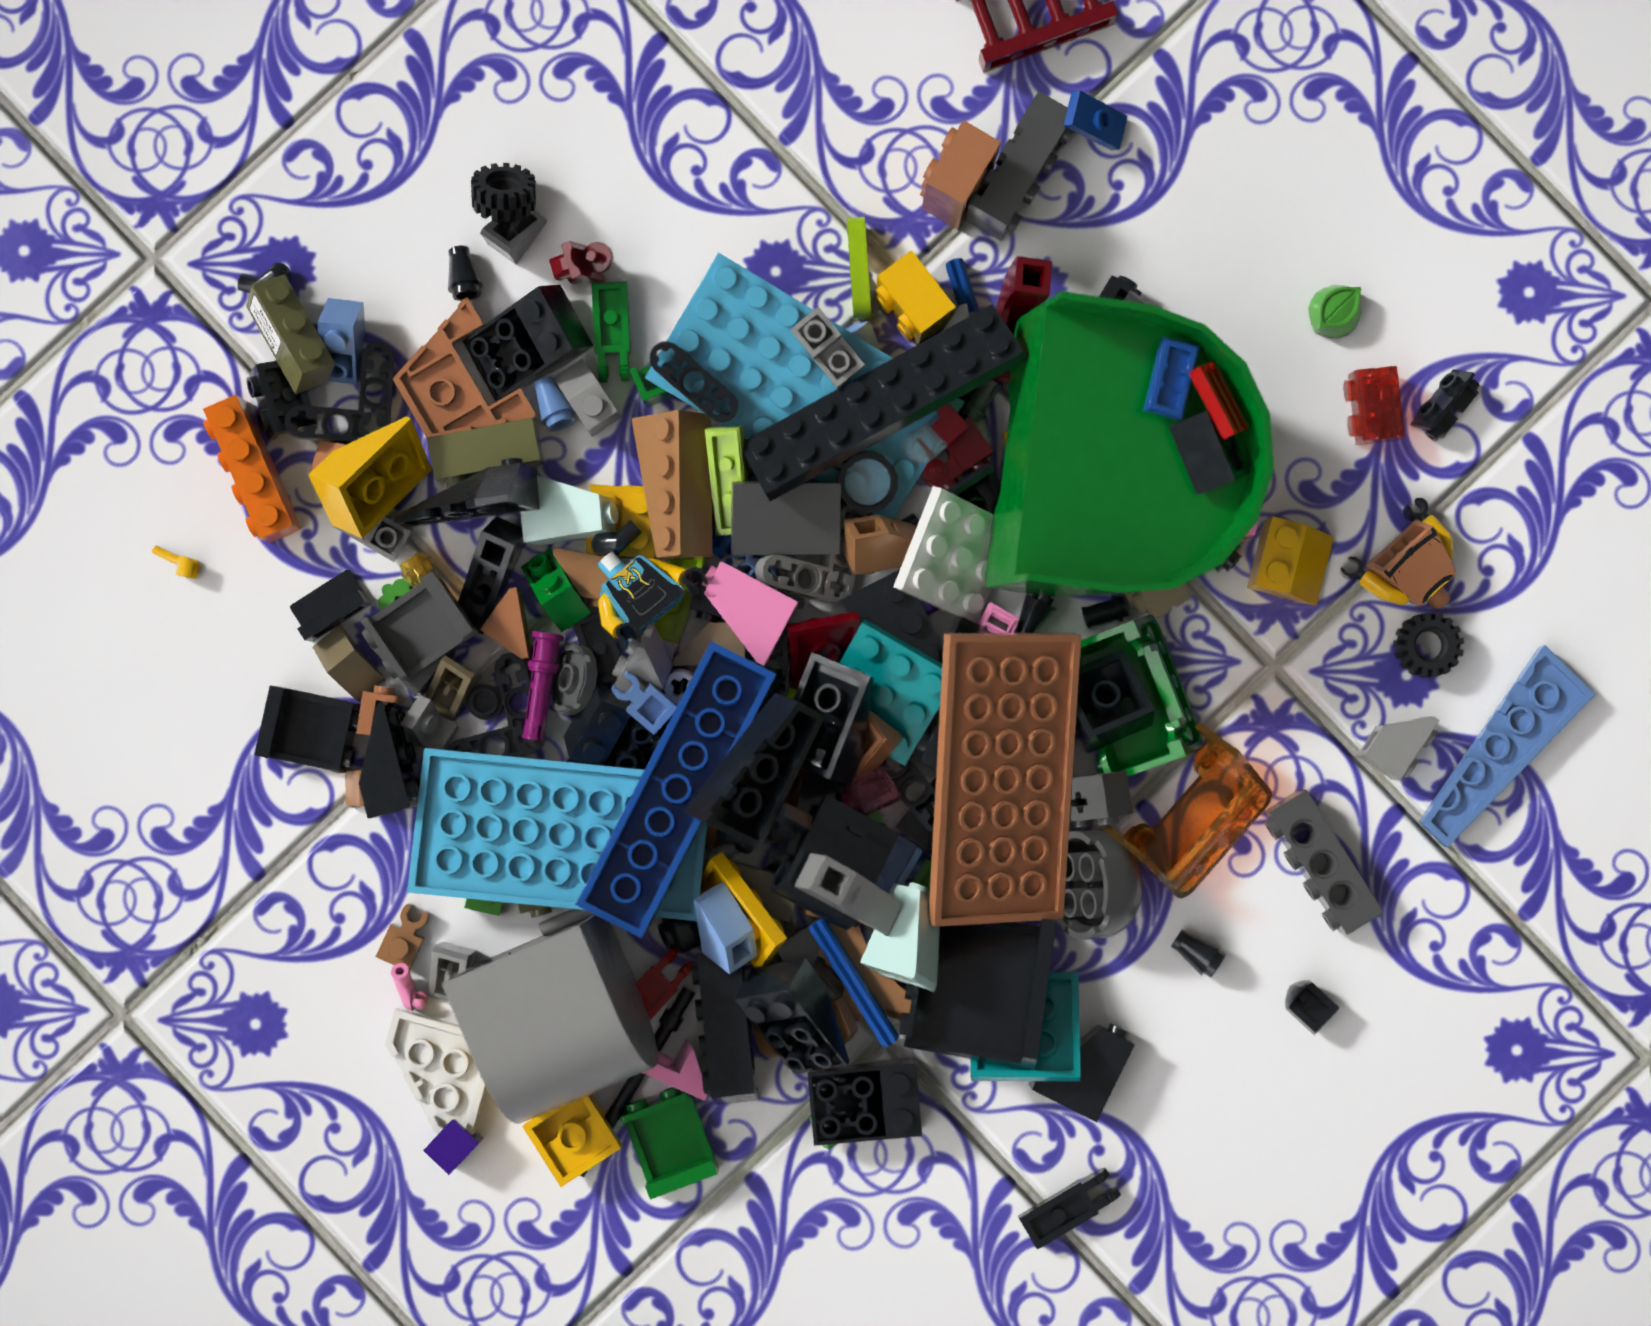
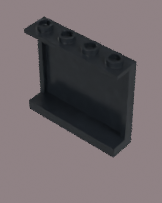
[899,919,1056,1070]

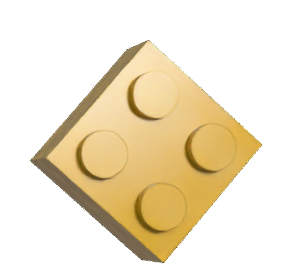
[875,250,956,345]

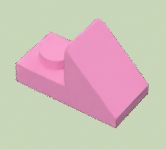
[642,1040,708,1101]

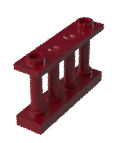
[956,0,1118,73]

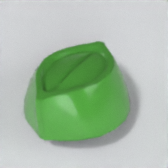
[1308,285,1362,338]

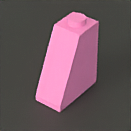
[702,561,798,667]

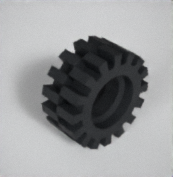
[471,163,536,222]
[1393,613,1464,678]

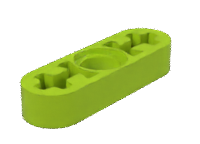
[847,217,871,320]

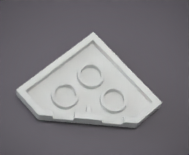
[385,1008,486,1135]

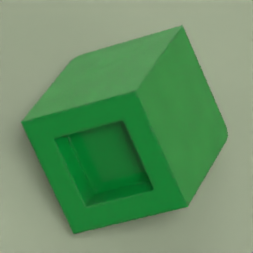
[629,365,674,408]

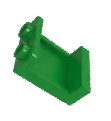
[620,1087,719,1200]

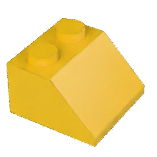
[1247,516,1334,606]

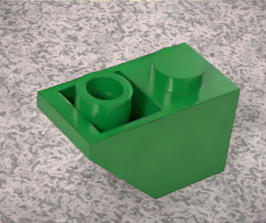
[521,548,591,633]

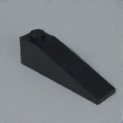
[394,458,540,527]

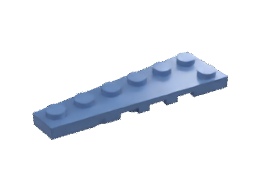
[1418,645,1596,847]

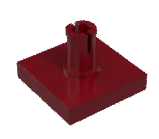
[786,612,860,690]

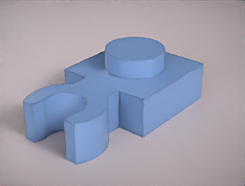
[611,670,677,735]

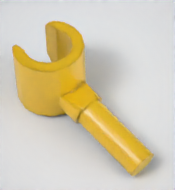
[152,545,199,579]

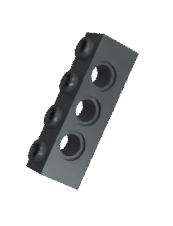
[1264,789,1384,935]

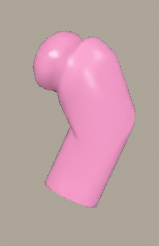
[391,963,428,1011]

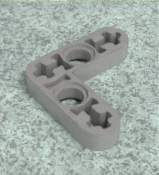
[755,502,868,603]

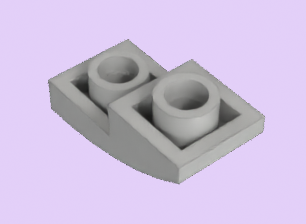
[790,307,866,389]
[333,516,412,562]

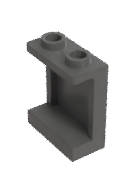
[361,571,479,681]

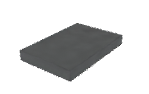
[731,481,841,555]

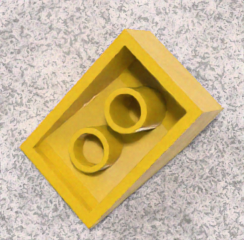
[308,417,432,539]

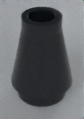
[448,245,483,301]
[1170,929,1227,978]

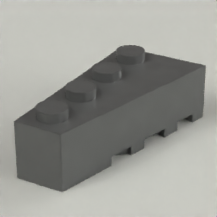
[965,91,1074,241]

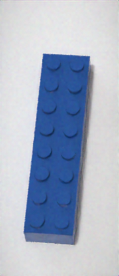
[575,641,777,938]

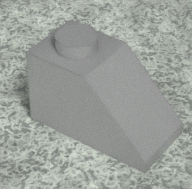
[553,358,621,437]

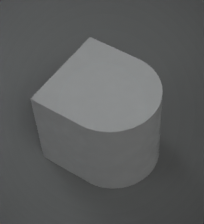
[442,915,658,1124]

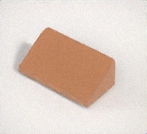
[848,711,903,785]

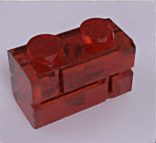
[1343,366,1405,445]

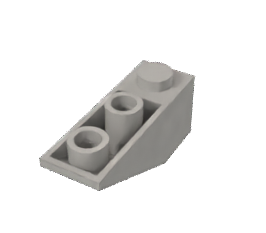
[795,853,903,936]

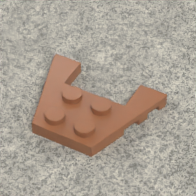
[393,297,538,438]

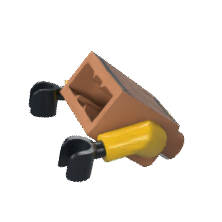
[1340,498,1456,609]

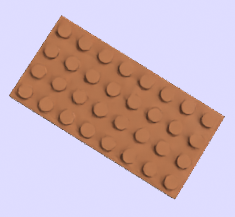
[929,633,1081,927]

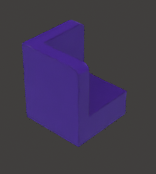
[423,1119,483,1175]

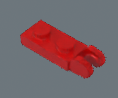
[635,949,693,1020]

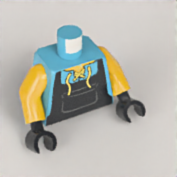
[597,551,708,651]

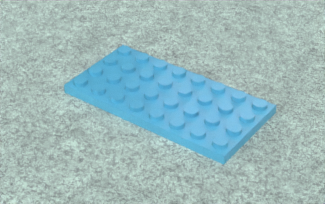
[645,252,964,518]
[407,748,707,921]

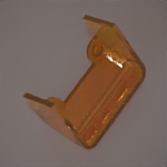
[1104,722,1272,898]

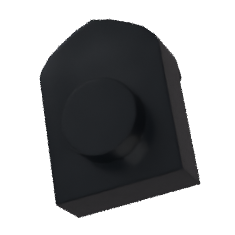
[1285,980,1340,1036]

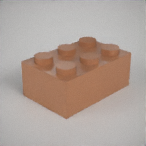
[920,120,1001,230]

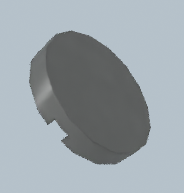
[550,643,597,715]

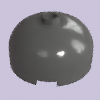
[1063,830,1142,940]

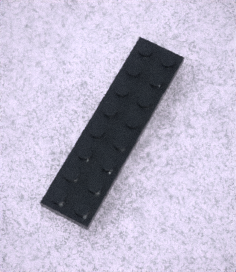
[743,304,1027,502]

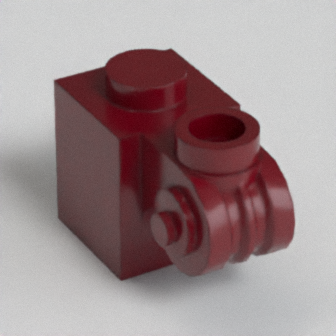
[923,416,994,490]

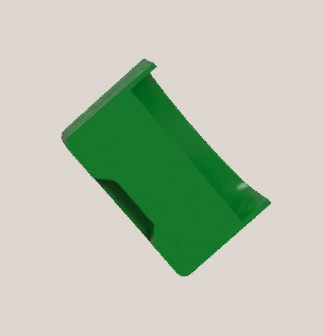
[985,291,1274,597]

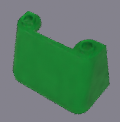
[1079,614,1202,777]

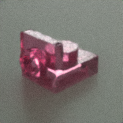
[840,766,902,816]

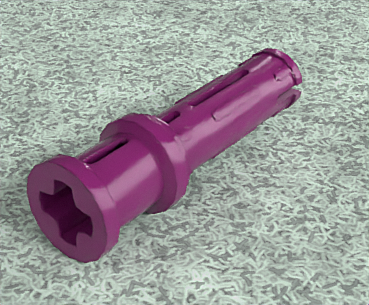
[522,631,564,741]

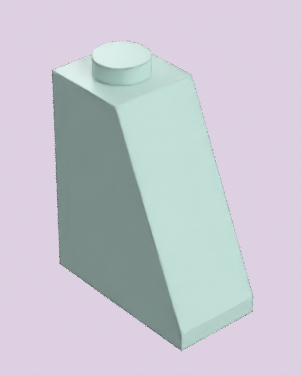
[520,476,618,546]
[860,882,940,992]

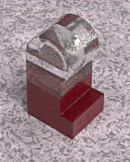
[902,404,969,464]

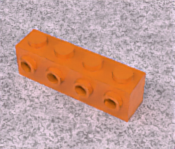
[203,394,302,543]

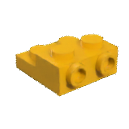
[585,484,657,559]
[522,1093,623,1187]

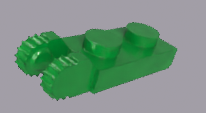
[591,281,631,383]

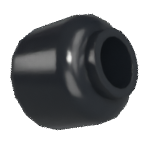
[657,918,701,954]

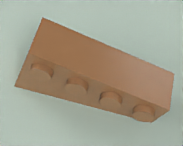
[631,410,713,560]

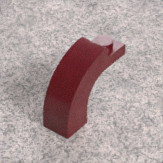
[992,256,1052,383]

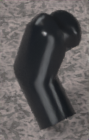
[591,520,642,556]

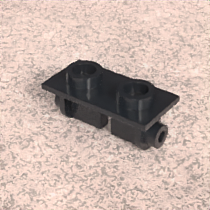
[1410,369,1480,442]

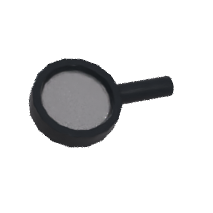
[833,451,898,512]

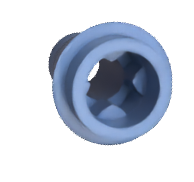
[534,376,575,432]

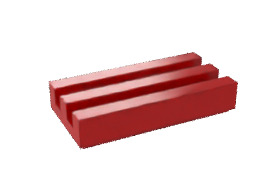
[1189,361,1249,439]

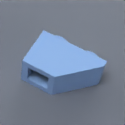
[694,882,757,974]

